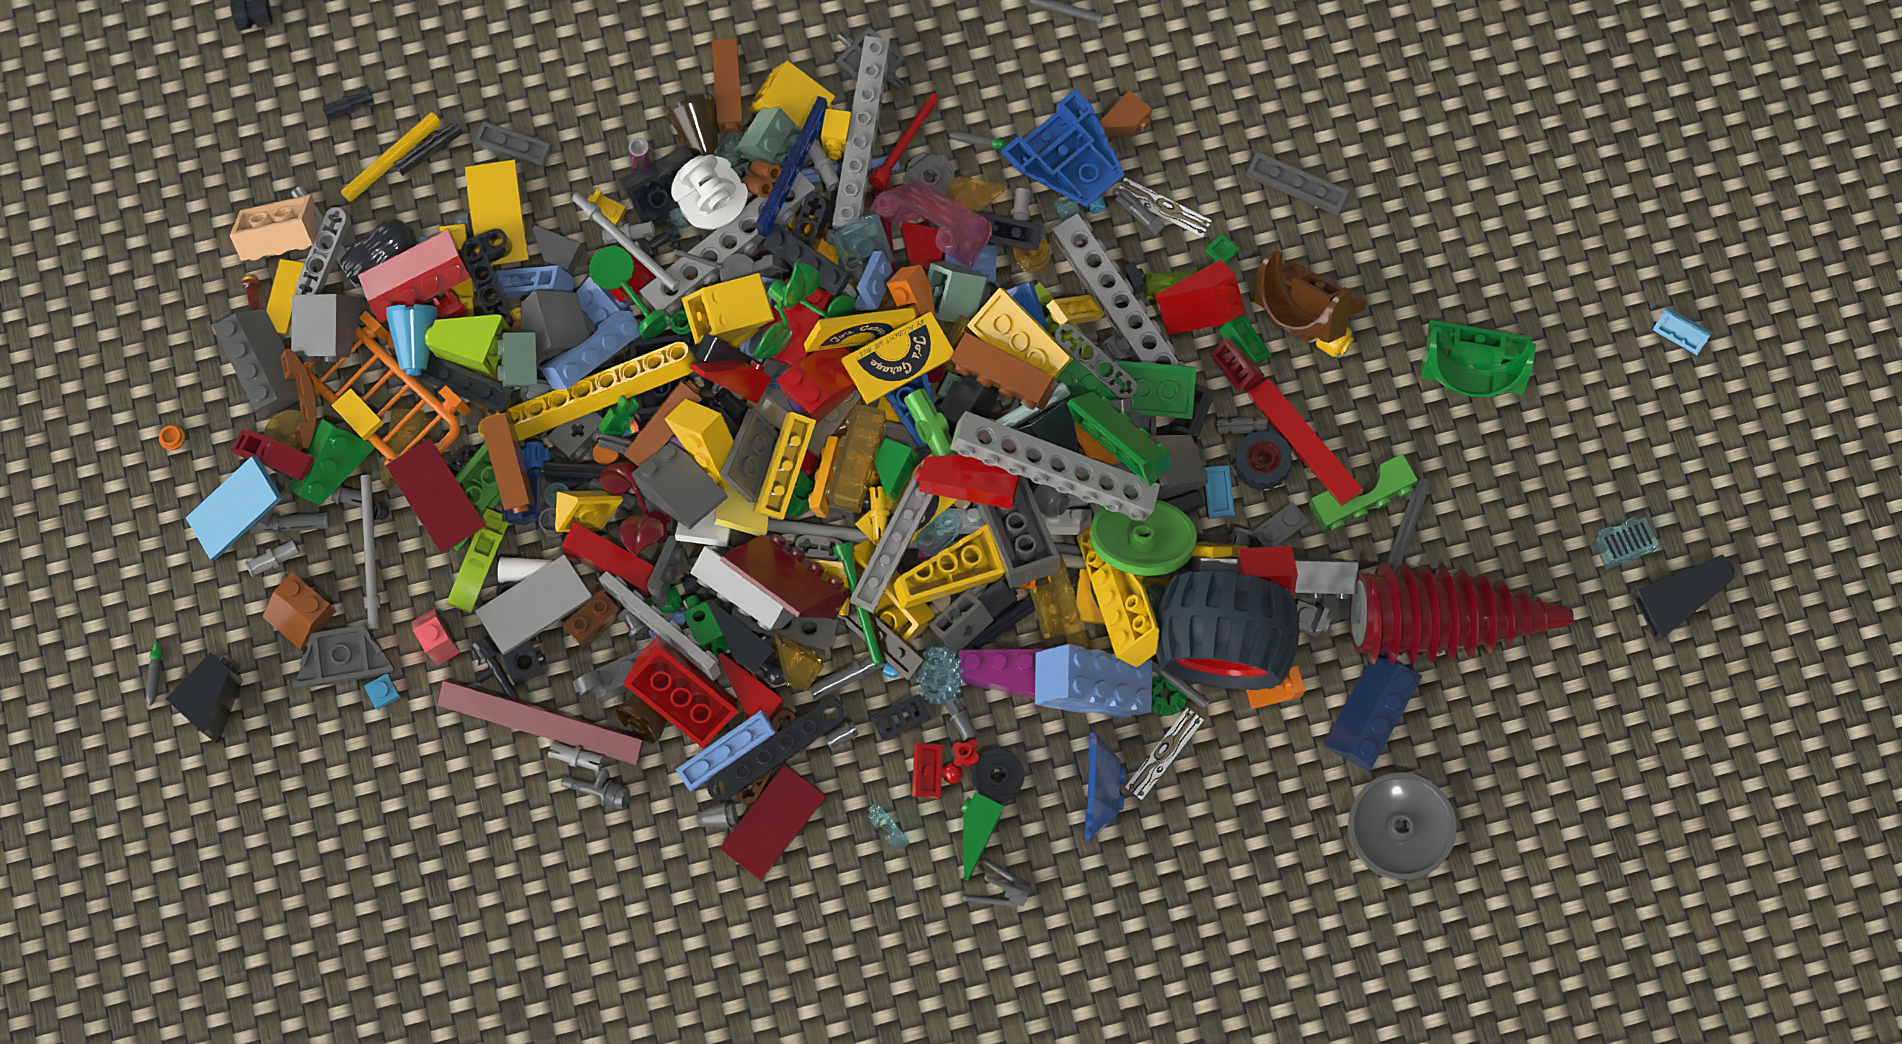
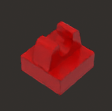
[432,290,467,319]

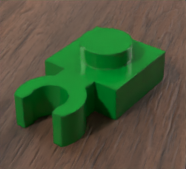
[598,395,639,436]

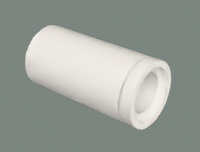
[498,557,553,583]

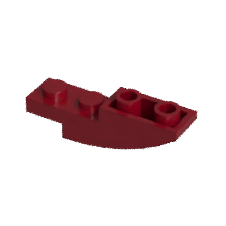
[230,429,315,482]

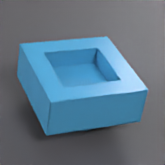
[364,674,401,710]

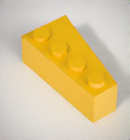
[893,524,1005,610]

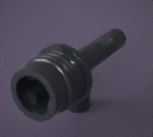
[471,636,519,700]

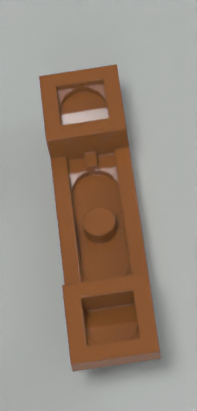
[280,349,316,453]

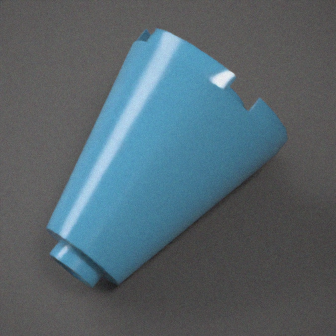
[386,305,438,376]

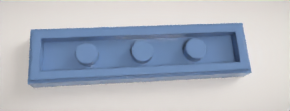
[676,710,777,791]

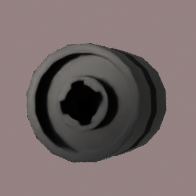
[230,0,273,31]

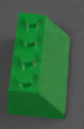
[1067,392,1172,486]

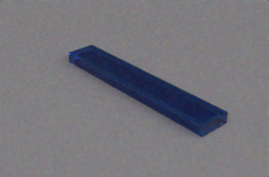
[756,96,828,237]

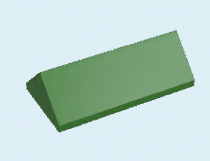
[453,442,501,551]

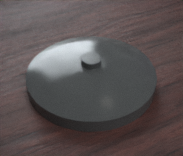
[1348,773,1456,881]

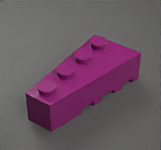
[959,649,1048,700]

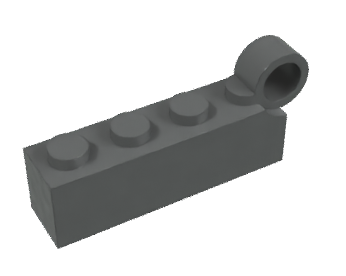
[575,631,687,703]

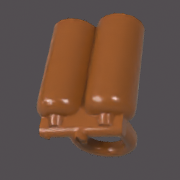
[742,160,782,198]

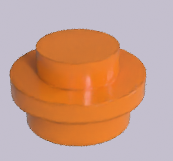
[159,425,185,451]

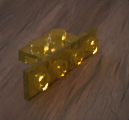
[1030,552,1091,650]

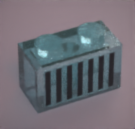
[1593,517,1659,570]

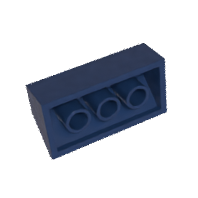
[1323,657,1423,772]

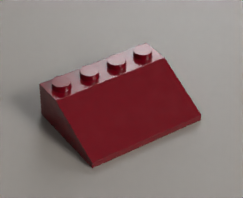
[720,534,851,618]

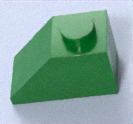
[874,438,920,503]

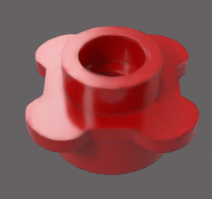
[952,739,979,767]

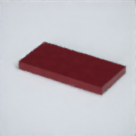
[385,438,486,554]
[719,765,827,881]

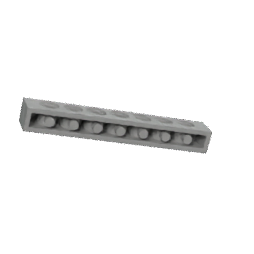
[832,36,891,237]
[640,167,816,316]
[1052,213,1186,366]
[950,411,1160,521]

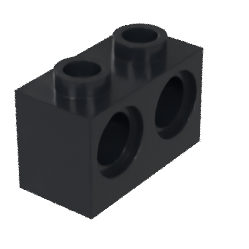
[499,636,546,686]

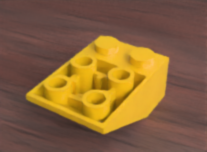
[682,273,775,345]

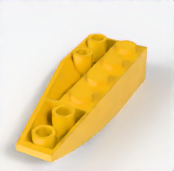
[1077,526,1159,667]

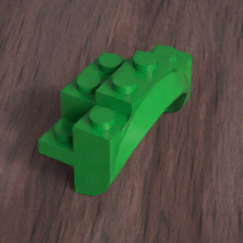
[1421,320,1536,397]

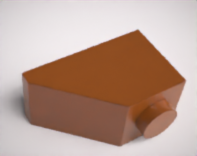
[1099,90,1152,137]

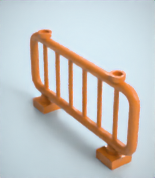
[303,311,471,465]

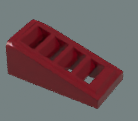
[1211,337,1265,392]

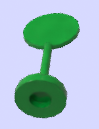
[589,246,672,339]

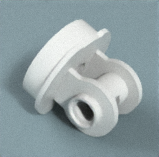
[672,155,748,230]

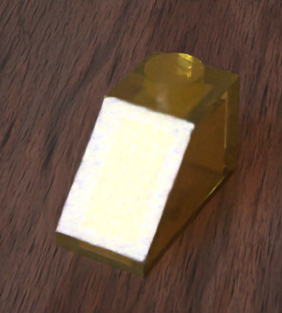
[945,176,1007,218]
[773,632,824,691]

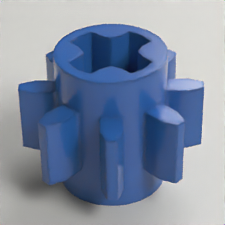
[521,442,551,471]

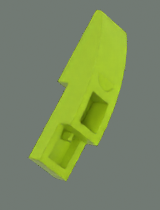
[446,508,509,614]

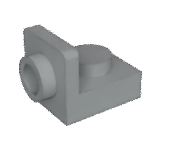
[1297,600,1332,638]

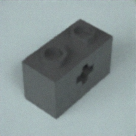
[547,411,603,463]
[929,590,994,655]

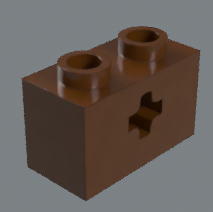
[563,590,621,650]

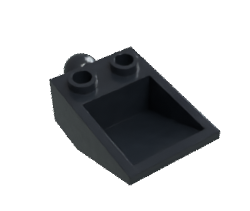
[710,602,787,685]

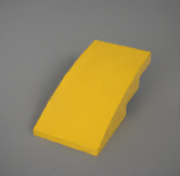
[465,160,530,265]

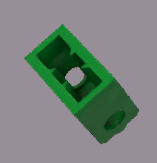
[683,595,729,657]

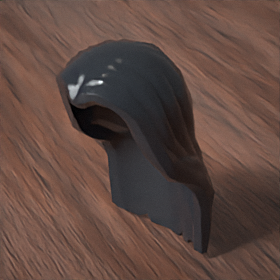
[340,219,416,288]

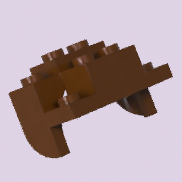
[1254,250,1367,343]

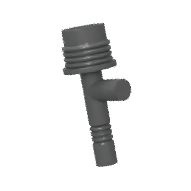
[561,770,630,809]

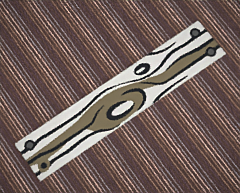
[1119,178,1212,237]
[1125,708,1204,800]

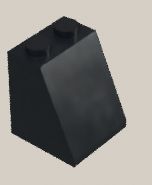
[1014,399,1080,472]
[166,652,243,743]

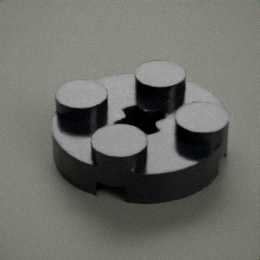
[971,749,1025,803]

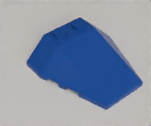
[1001,89,1125,208]
[1084,732,1125,842]

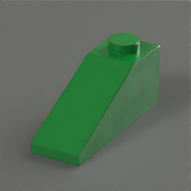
[961,792,1004,882]

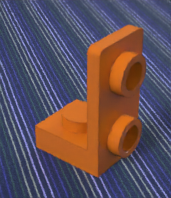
[1246,666,1305,709]

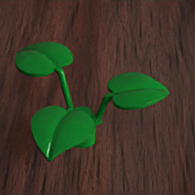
[752,262,856,359]

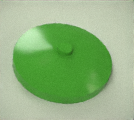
[1090,497,1197,576]

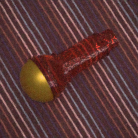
[241,274,259,311]

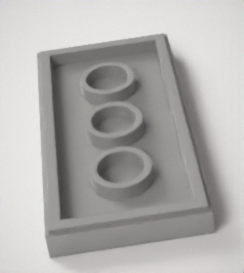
[475,555,593,655]

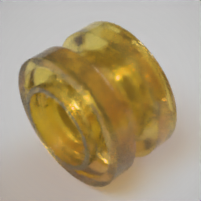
[1013,236,1050,273]

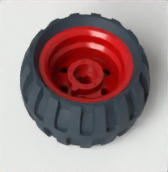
[1155,571,1299,690]

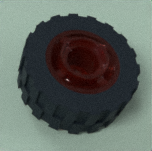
[1234,430,1293,491]

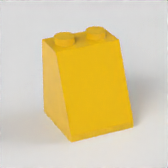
[747,61,835,137]

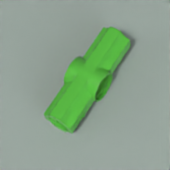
[904,388,960,456]

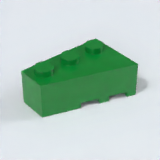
[288,419,375,505]

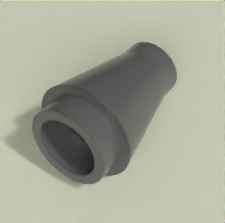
[697,801,738,828]

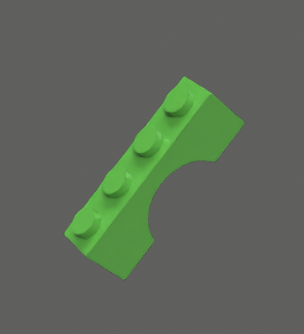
[1309,454,1418,532]

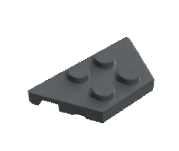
[293,625,395,690]

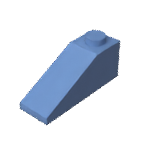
[494,265,575,300]

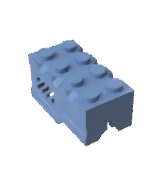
[1035,644,1152,718]

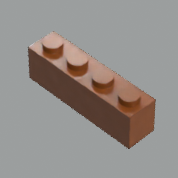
[950,332,1058,411]

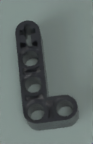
[778,193,832,291]
[461,229,516,328]

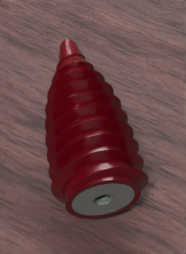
[1350,562,1574,665]

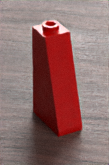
[915,451,1020,509]
[562,522,655,597]

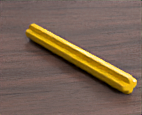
[341,112,441,202]

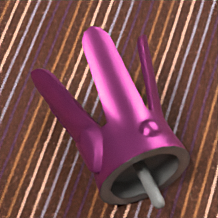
[629,138,655,169]

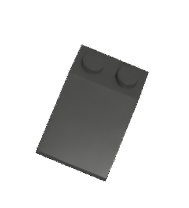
[632,442,728,529]

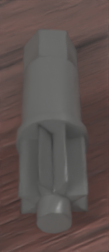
[1114,188,1166,236]

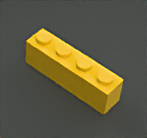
[754,412,816,520]

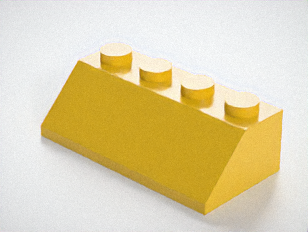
[841,539,936,643]

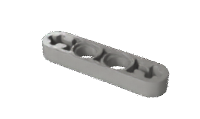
[295,207,351,295]

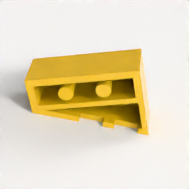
[665,399,734,489]

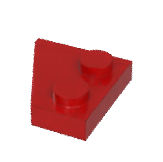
[901,221,949,277]

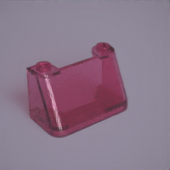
[870,181,992,269]

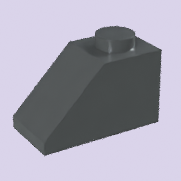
[533,225,584,276]

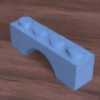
[540,311,640,390]

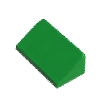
[1219,315,1272,369]

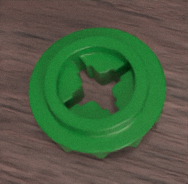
[1151,676,1187,716]

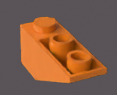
[887,265,935,320]

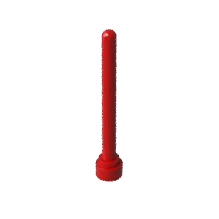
[868,93,939,190]

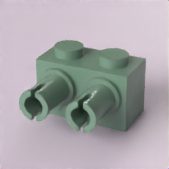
[497,332,537,387]

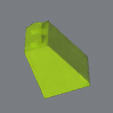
[425,314,512,377]

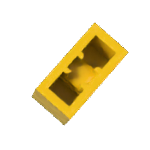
[821,109,851,160]

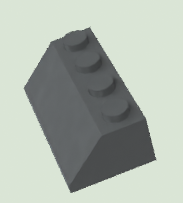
[212,309,299,419]

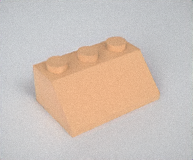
[230,195,317,261]

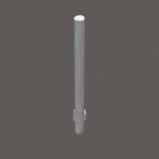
[572,192,680,291]
[361,475,380,630]

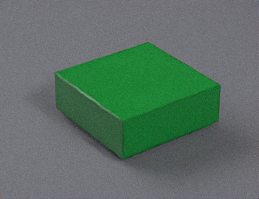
[1204,233,1240,265]

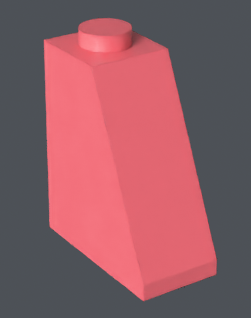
[412,608,460,666]

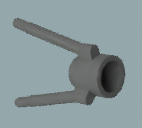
[962,859,1031,909]

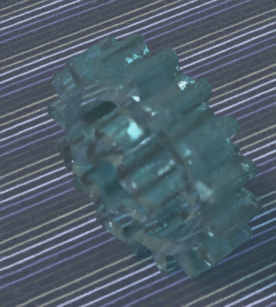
[915,647,964,704]

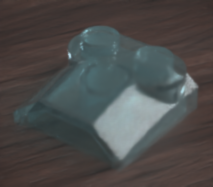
[832,213,894,280]

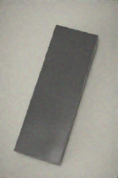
[473,121,553,169]

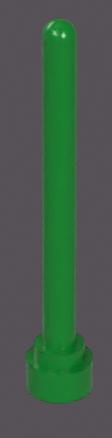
[832,541,882,665]

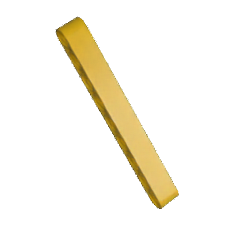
[478,342,697,441]

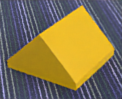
[555,490,623,532]

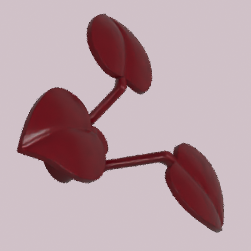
[600,462,671,557]

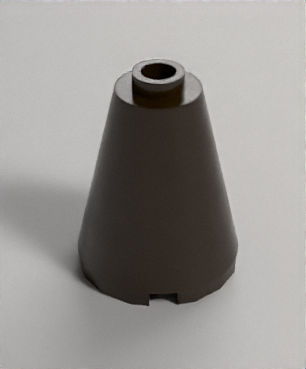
[666,95,719,158]
[615,694,668,744]

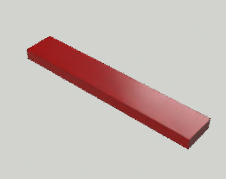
[1248,378,1363,507]

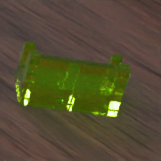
[1145,268,1197,299]

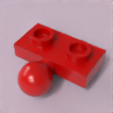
[912,743,963,799]

